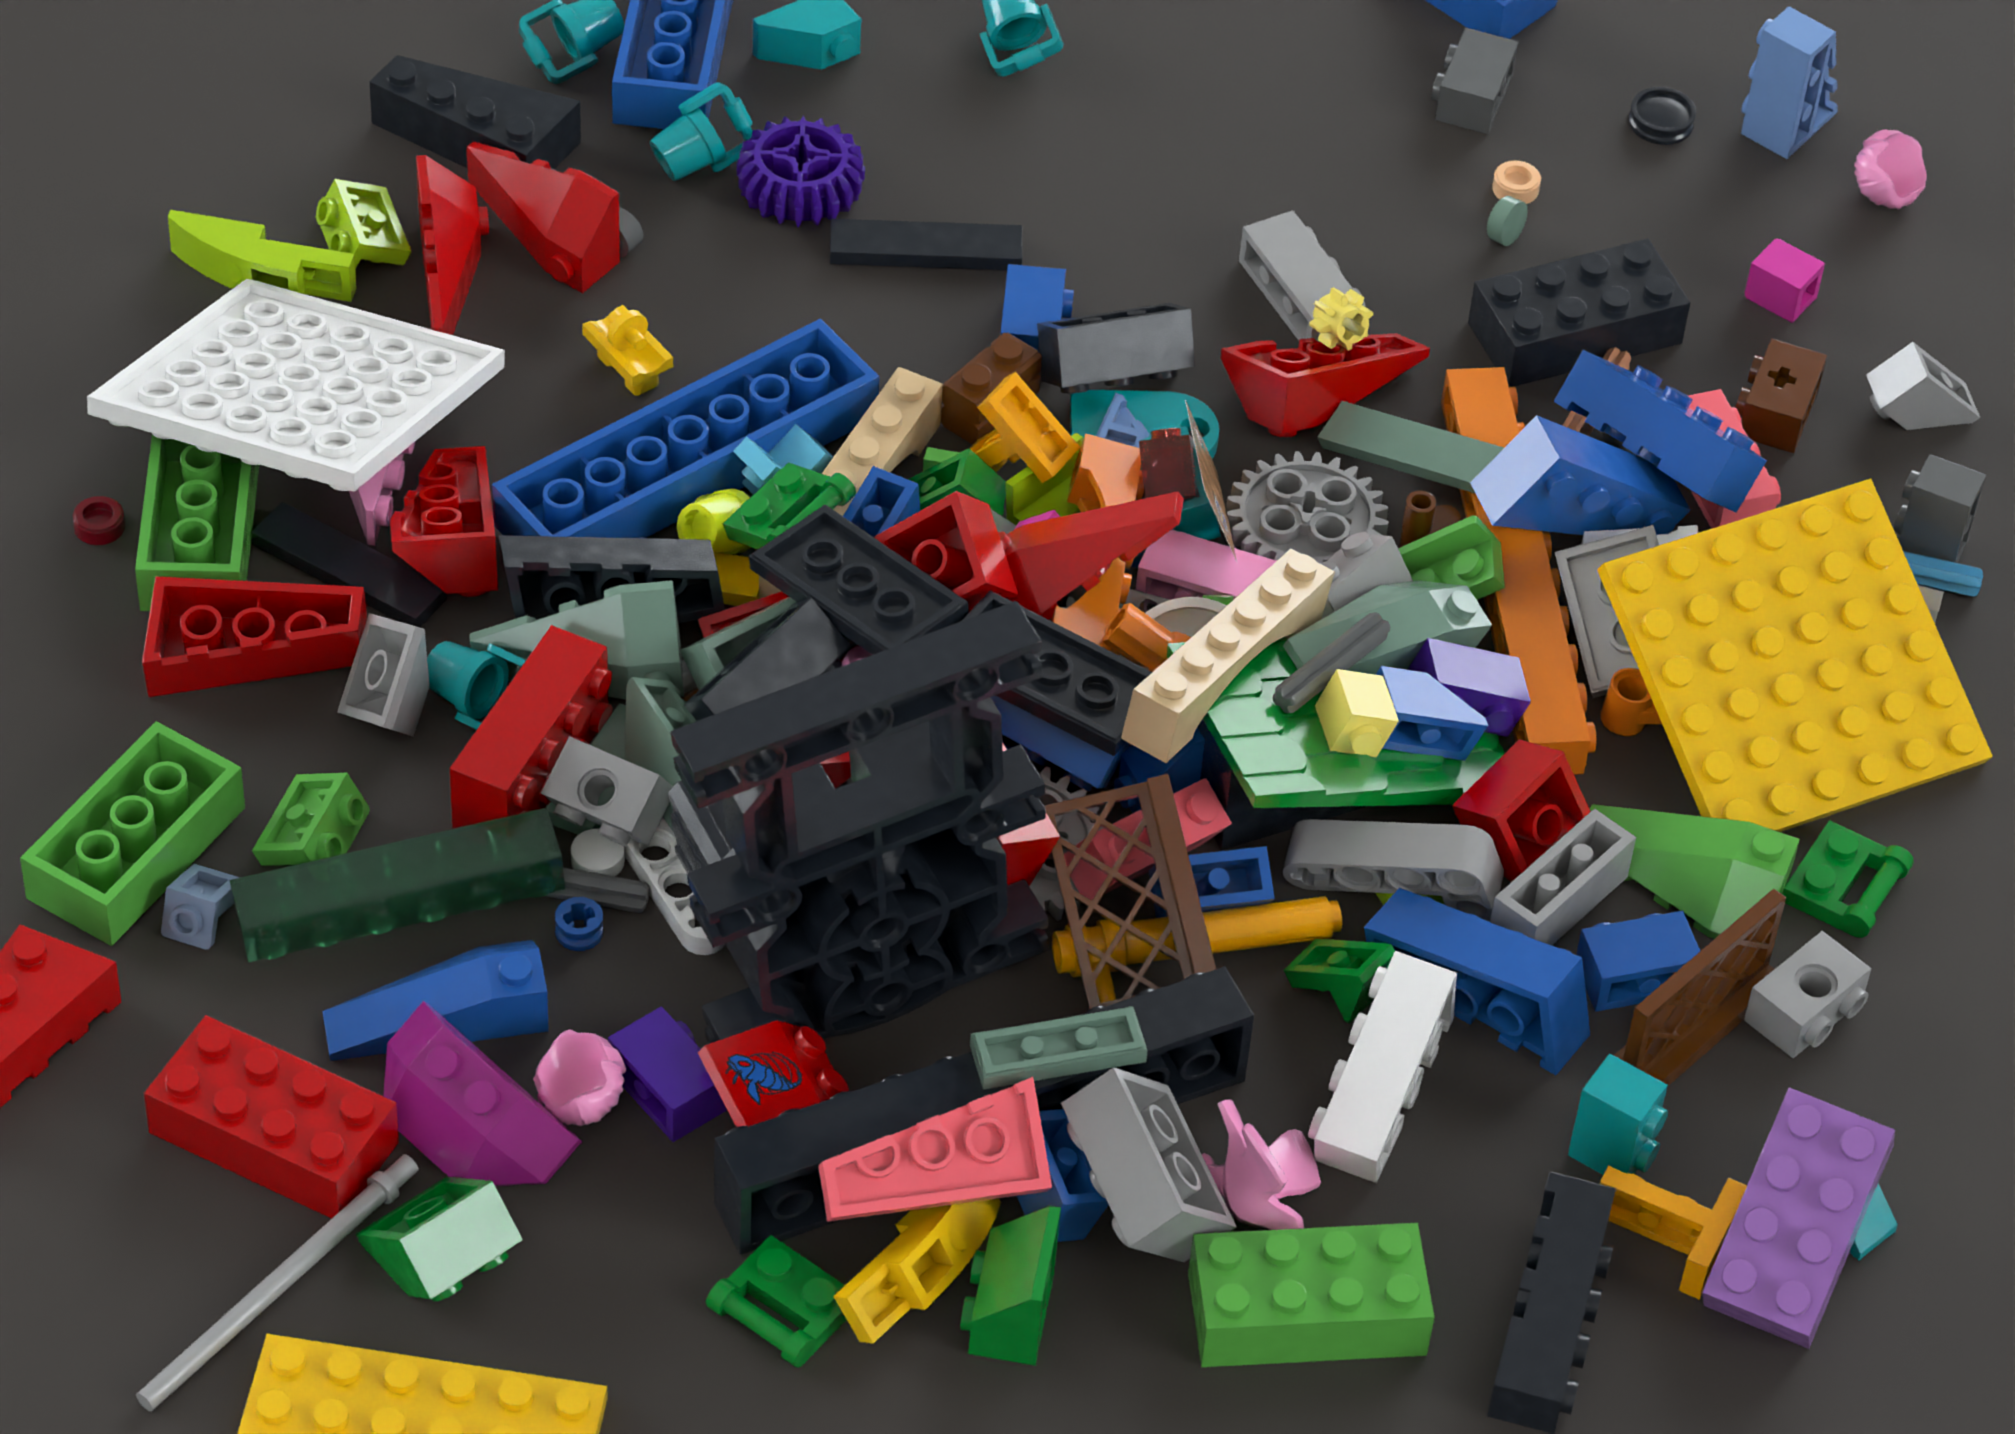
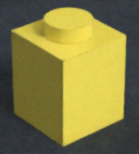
[1315,669,1399,758]

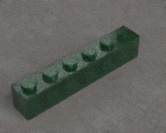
[229,808,565,963]

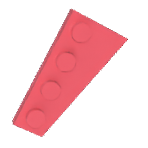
[818,1077,1052,1222]

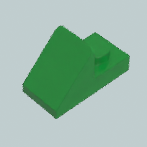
[1284,939,1395,1023]

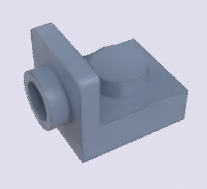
[161,864,243,949]

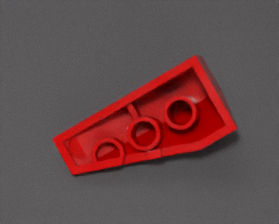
[467,142,620,294]
[416,155,489,335]
[1220,333,1430,437]
[390,446,498,597]
[998,491,1184,620]

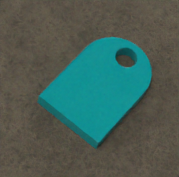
[1069,390,1219,471]

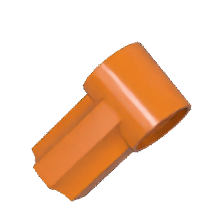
[1102,603,1191,672]
[1600,668,1662,736]

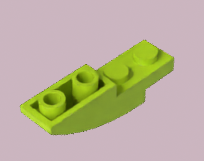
[168,210,357,302]

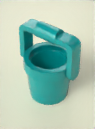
[519,0,625,84]
[980,0,1063,77]
[649,82,753,181]
[427,641,526,730]

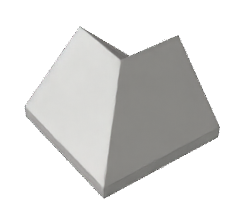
[337,613,429,736]

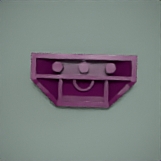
[383,1001,582,1187]

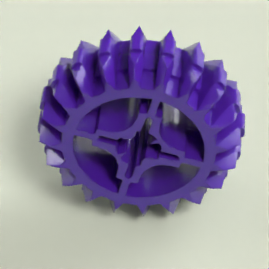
[737,115,865,227]

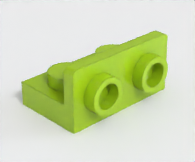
[316,179,411,269]

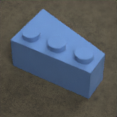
[1741,6,1838,159]

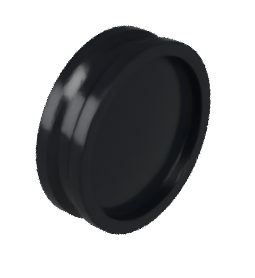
[1629,87,1696,145]

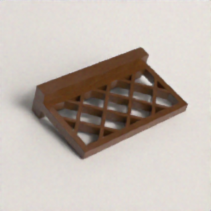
[1044,774,1216,1009]
[1614,888,1786,1087]

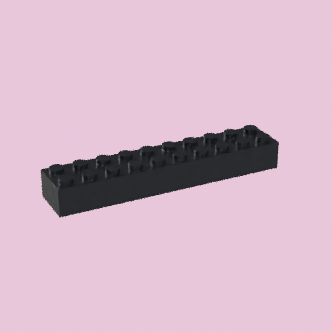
[714,966,1254,1255]

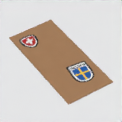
[1185,400,1237,562]

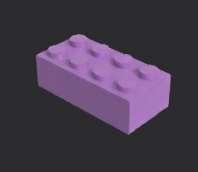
[1702,1087,1895,1349]

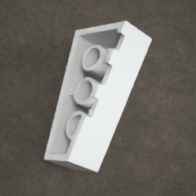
[1308,951,1457,1183]

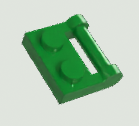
[722,462,856,549]
[1782,820,1914,938]
[706,1235,847,1368]

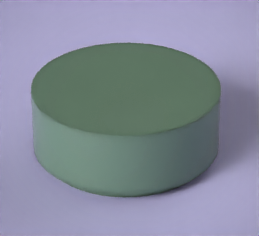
[1487,196,1528,246]

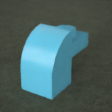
[733,424,833,495]

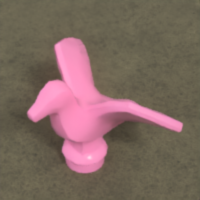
[1202,1100,1321,1230]

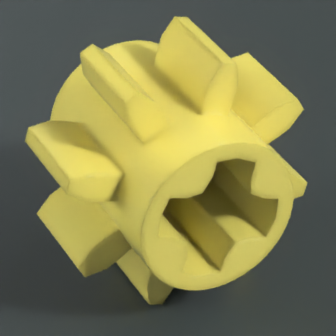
[1309,287,1373,351]

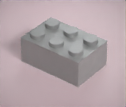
[1061,1067,1237,1262]

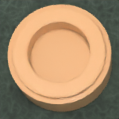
[1492,161,1541,204]

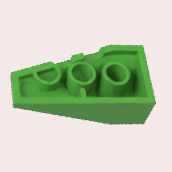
[1590,804,1800,939]

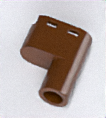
[1399,490,1461,548]

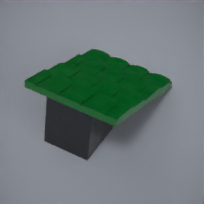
[1166,640,1505,850]

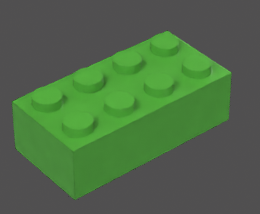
[135,434,259,611]
[20,721,245,946]
[1188,1223,1434,1367]

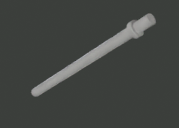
[136,1154,419,1411]

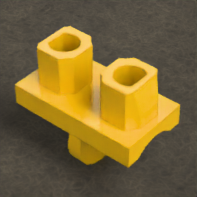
[582,305,673,395]

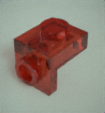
[1139,428,1198,498]

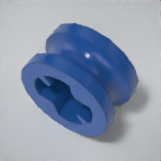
[555,897,603,951]

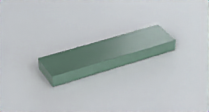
[1317,401,1504,493]

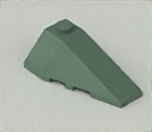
[1283,580,1492,675]
[470,581,684,700]

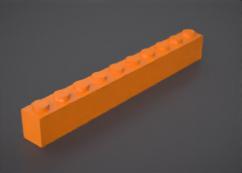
[1441,367,1596,775]

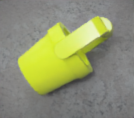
[677,488,750,554]

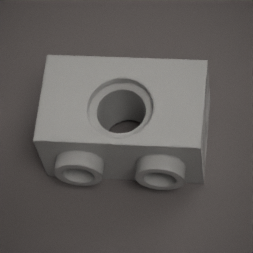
[541,736,673,846]
[1744,931,1872,1058]

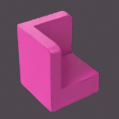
[1744,239,1825,323]

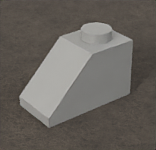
[1866,342,1980,430]

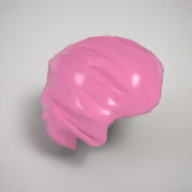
[1854,129,1927,210]
[533,1029,626,1127]

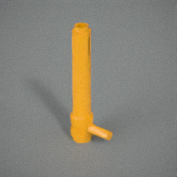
[1052,896,1342,1003]

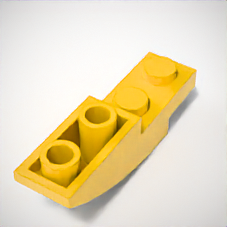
[834,1198,1001,1344]

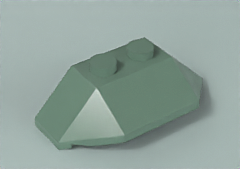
[624,677,696,832]

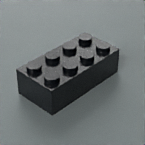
[1468,238,1691,387]

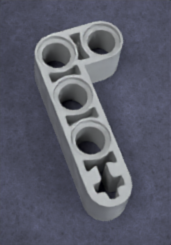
[1283,819,1504,922]

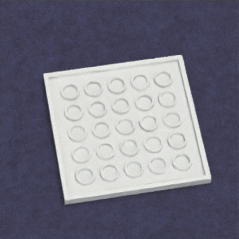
[87,279,505,492]

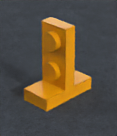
[970,372,1080,483]
[1599,1166,1747,1300]

